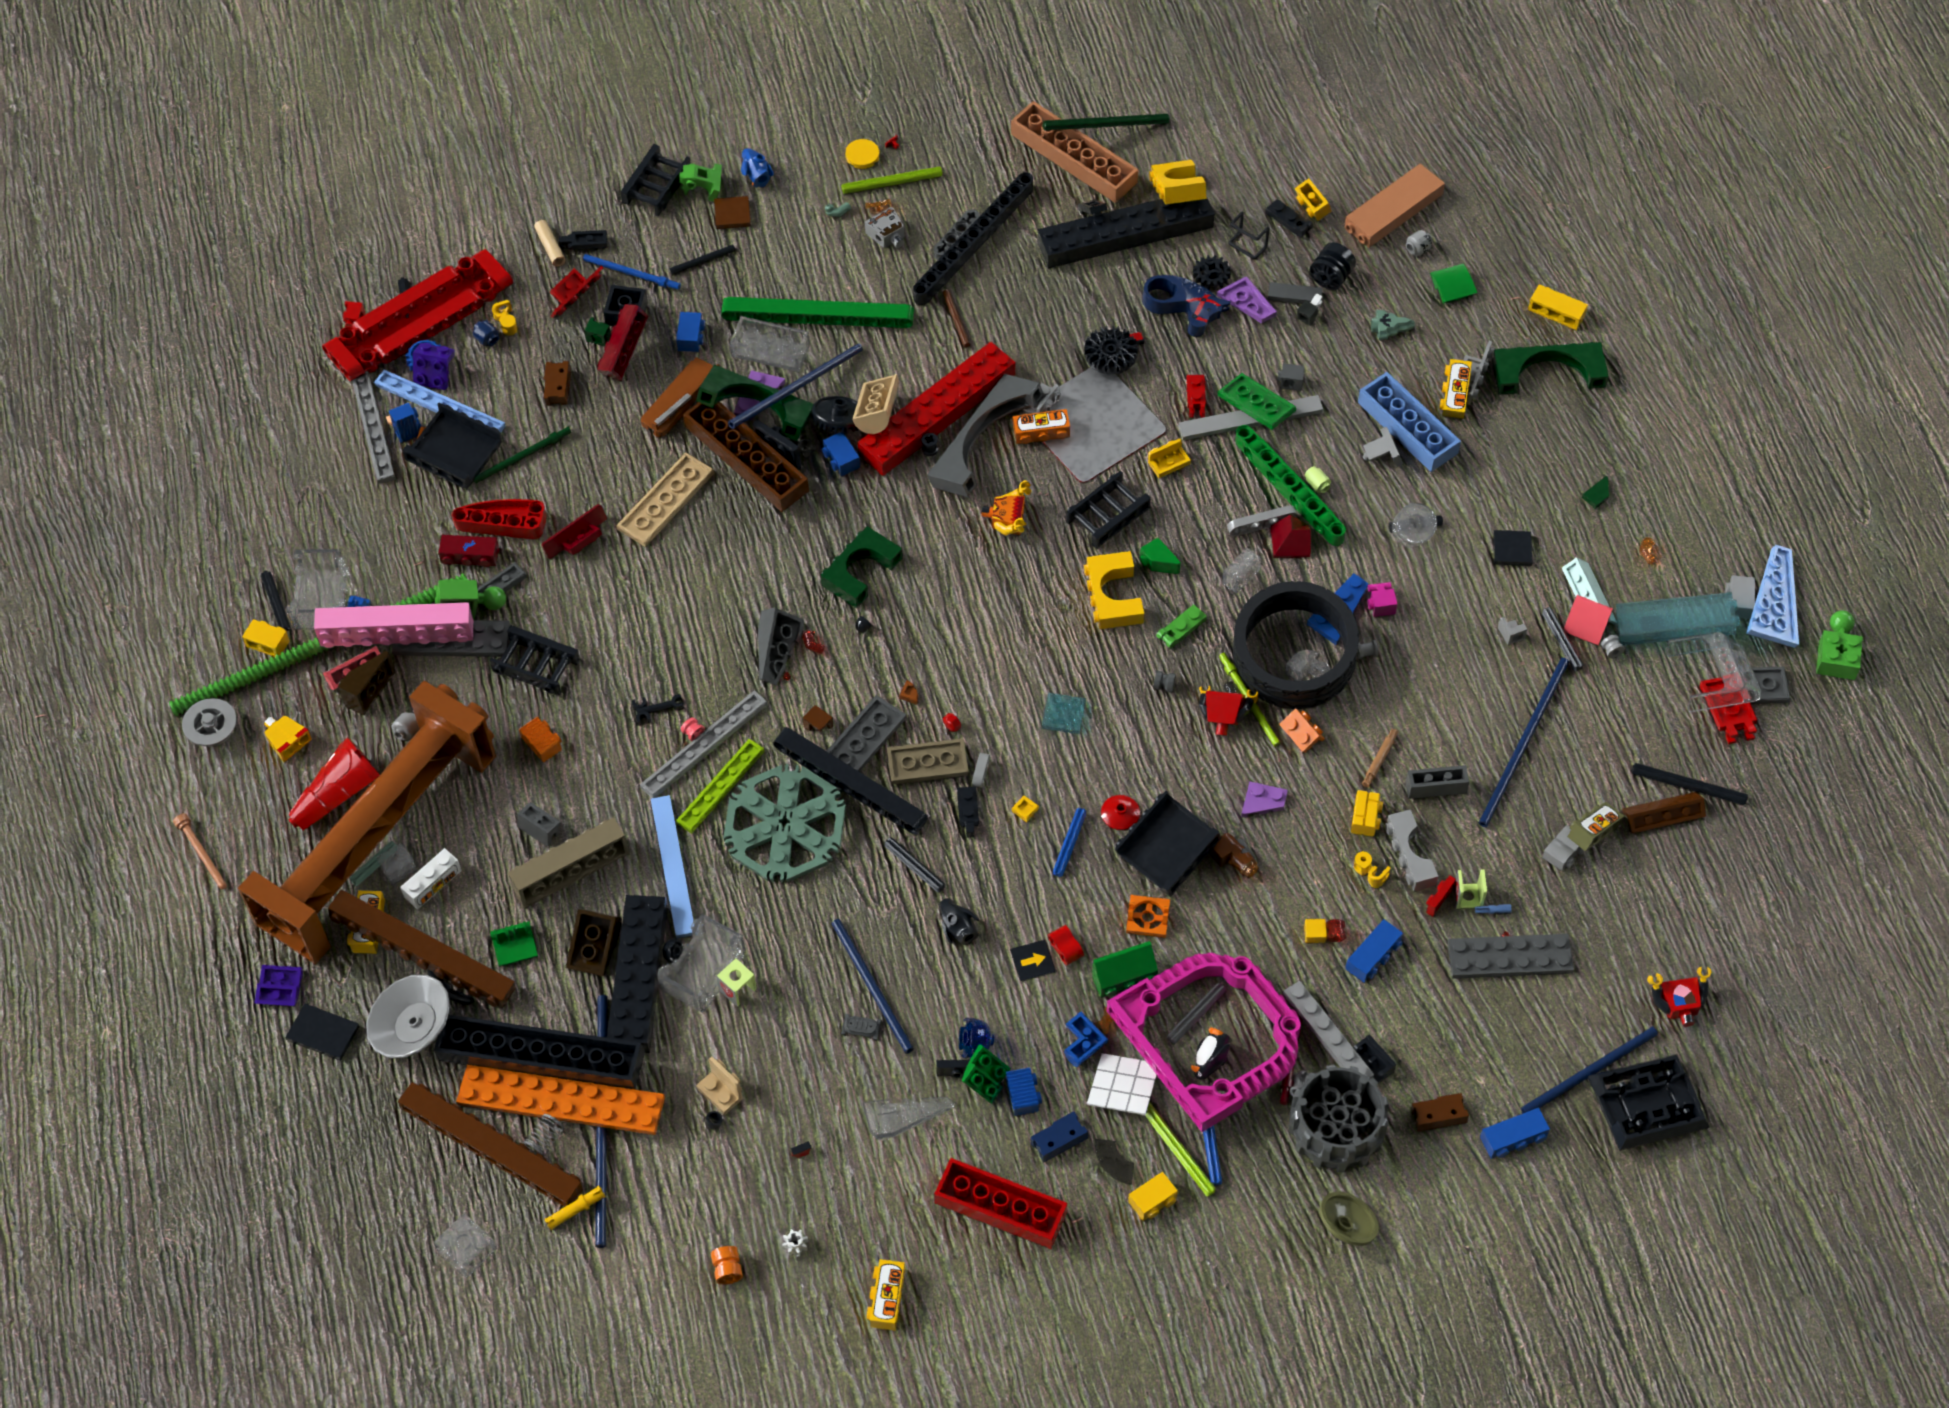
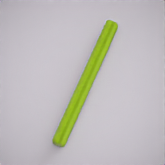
[841,166,943,194]
[1145,1102,1216,1197]

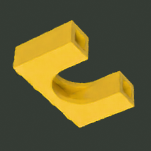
[1149,160,1207,204]
[1083,551,1144,630]

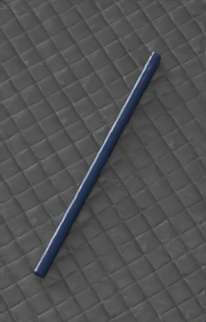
[1478,658,1569,827]

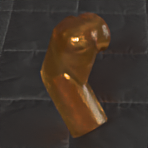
[1639,537,1656,565]

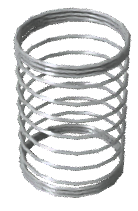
[523,1114,565,1157]

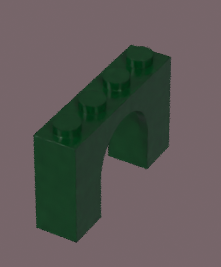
[821,526,903,608]

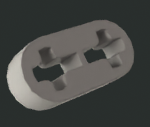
[972,753,990,788]

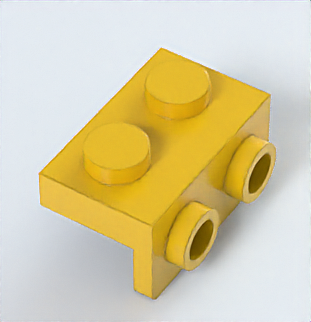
[1148,438,1191,478]

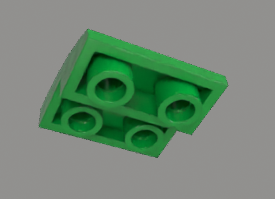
[1430,264,1477,304]
[962,1044,1011,1104]

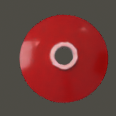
[1101,795,1140,830]

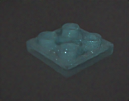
[1042,693,1086,734]

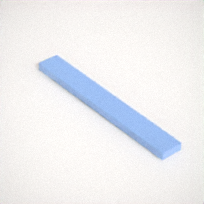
[374,370,506,432]
[651,795,696,939]

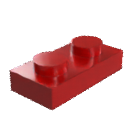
[1426,875,1456,917]

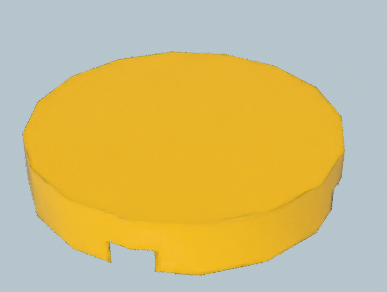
[845,139,879,169]

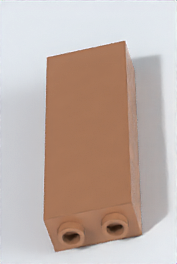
[1344,163,1445,248]

